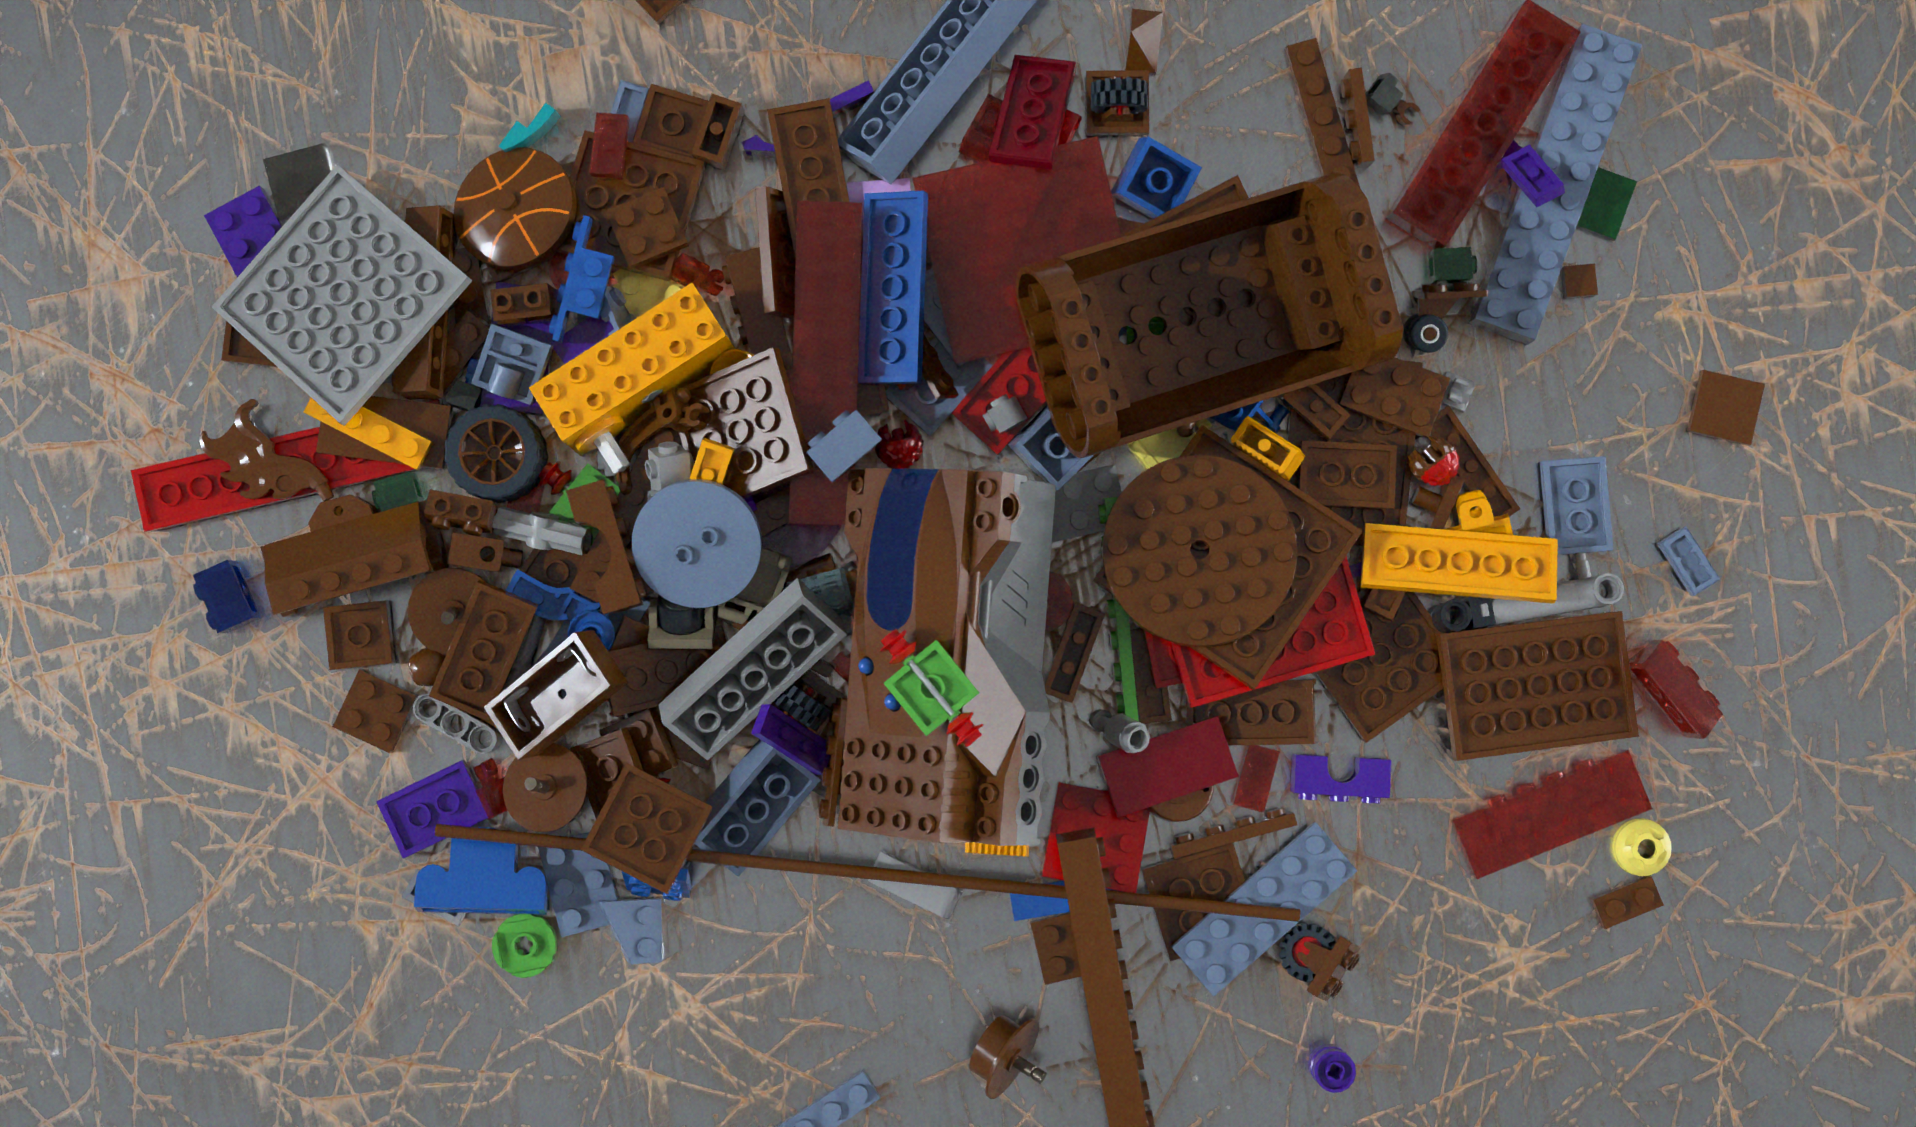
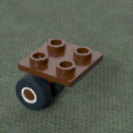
[1403,282,1488,353]

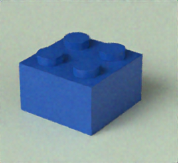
[1110,136,1202,219]

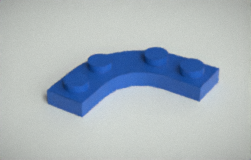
[505,569,601,621]

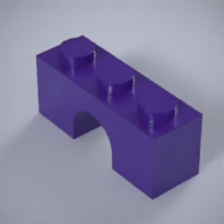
[1290,754,1392,804]

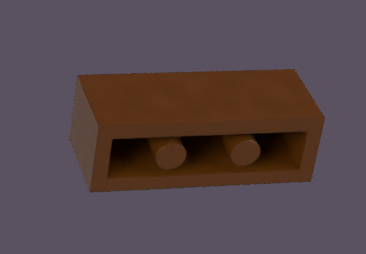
[1044,602,1105,703]

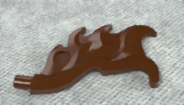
[200,399,334,502]

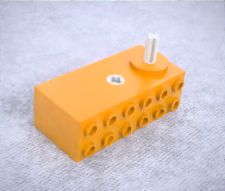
[528,283,736,475]

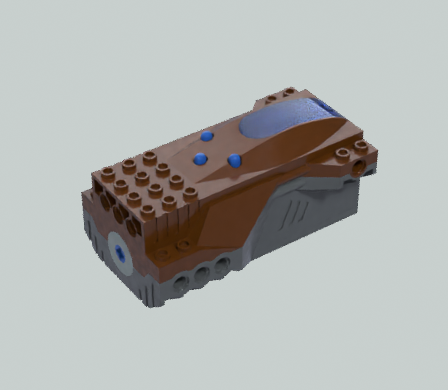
[837,468,1056,846]

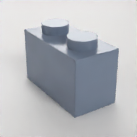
[806,410,882,483]

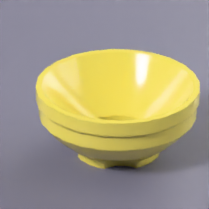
[1612,818,1672,876]

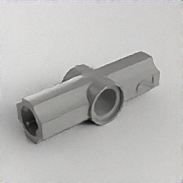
[492,507,593,555]

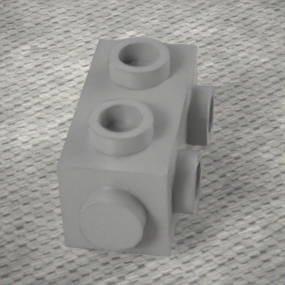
[645,442,694,500]

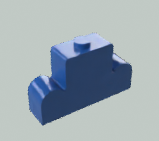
[414,827,548,915]

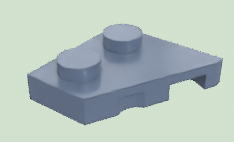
[600,286,636,335]

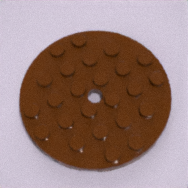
[1102,455,1297,647]

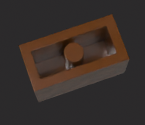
[691,94,745,171]

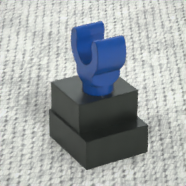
[446,358,482,412]

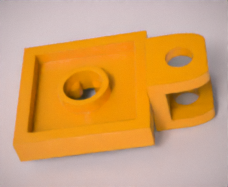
[1445,490,1513,535]

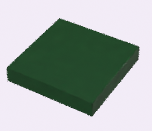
[1576,167,1637,241]

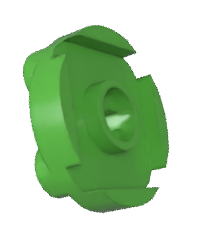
[492,914,557,978]

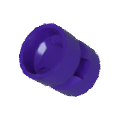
[1308,1044,1356,1093]

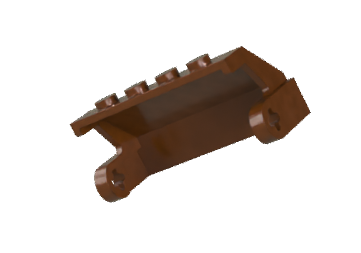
[261,494,450,617]

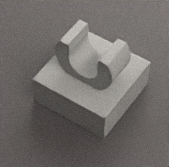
[1441,371,1476,413]

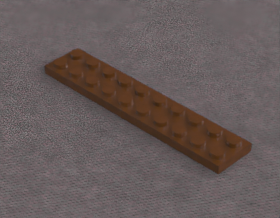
[767,98,889,423]

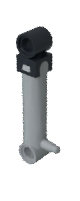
[1432,552,1624,633]

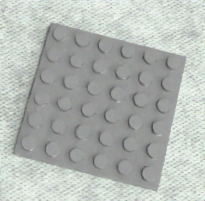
[212,164,472,426]

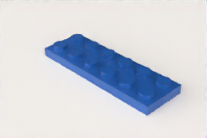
[858,190,928,385]

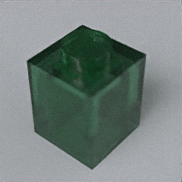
[1427,247,1477,284]
[372,472,424,512]

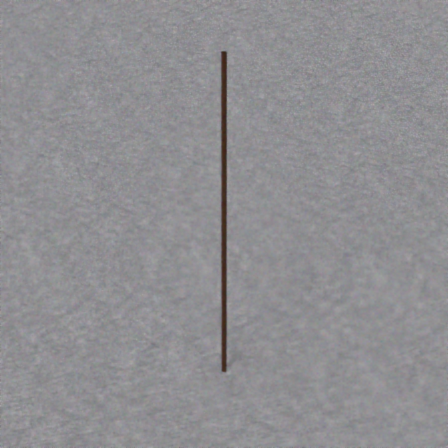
[435,824,1300,922]

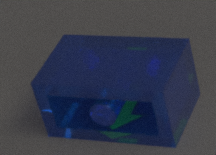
[193,560,261,633]

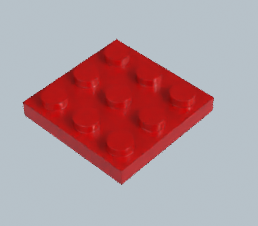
[1041,782,1150,893]

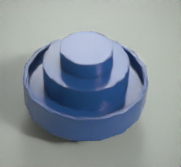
[568,610,615,651]

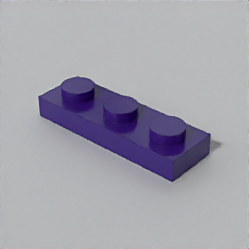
[751,704,830,775]

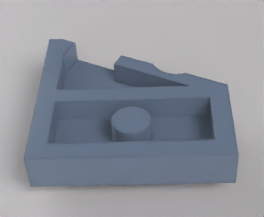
[599,898,662,964]

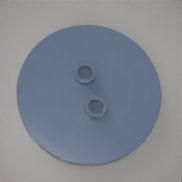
[632,479,762,608]

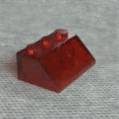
[1629,640,1723,739]

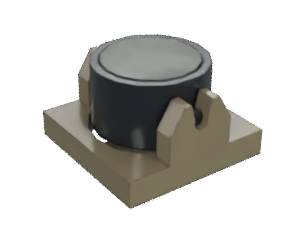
[648,594,718,649]

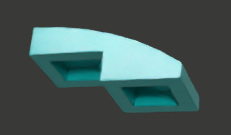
[499,103,561,152]

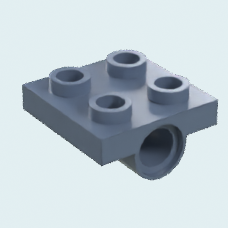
[471,324,554,405]

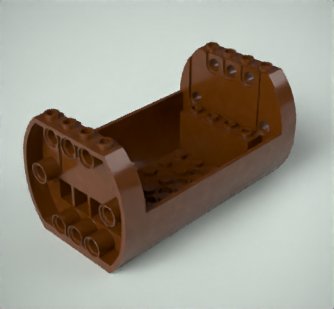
[1016,172,1403,458]

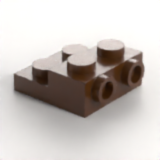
[424,489,497,536]

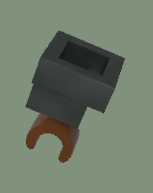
[1366,73,1420,125]

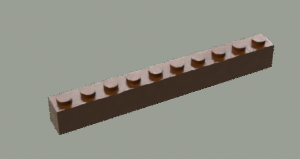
[1056,828,1155,1127]

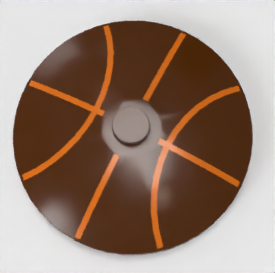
[454,147,577,271]

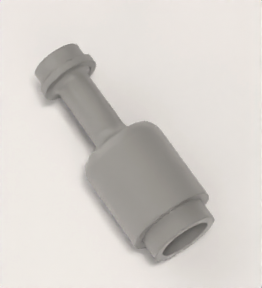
[1089,710,1150,753]

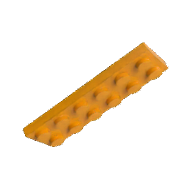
[1361,523,1558,604]

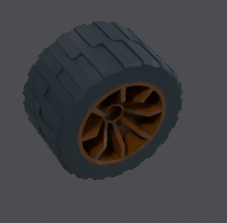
[444,404,548,503]

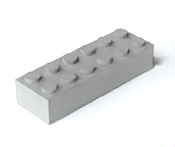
[658,578,847,761]

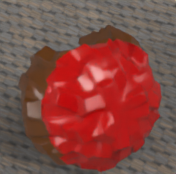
[1408,436,1459,486]

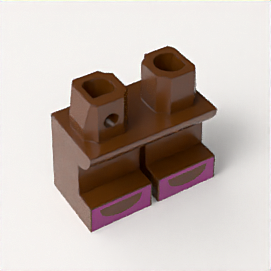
[490,283,558,326]

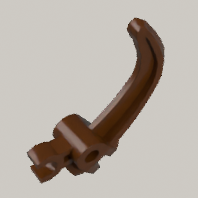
[615,387,709,495]

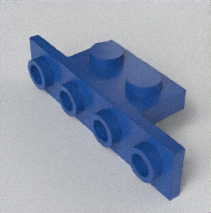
[549,215,614,343]

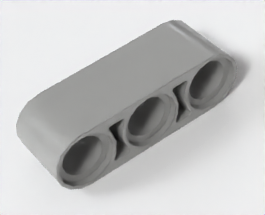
[413,694,503,753]
[867,851,963,920]

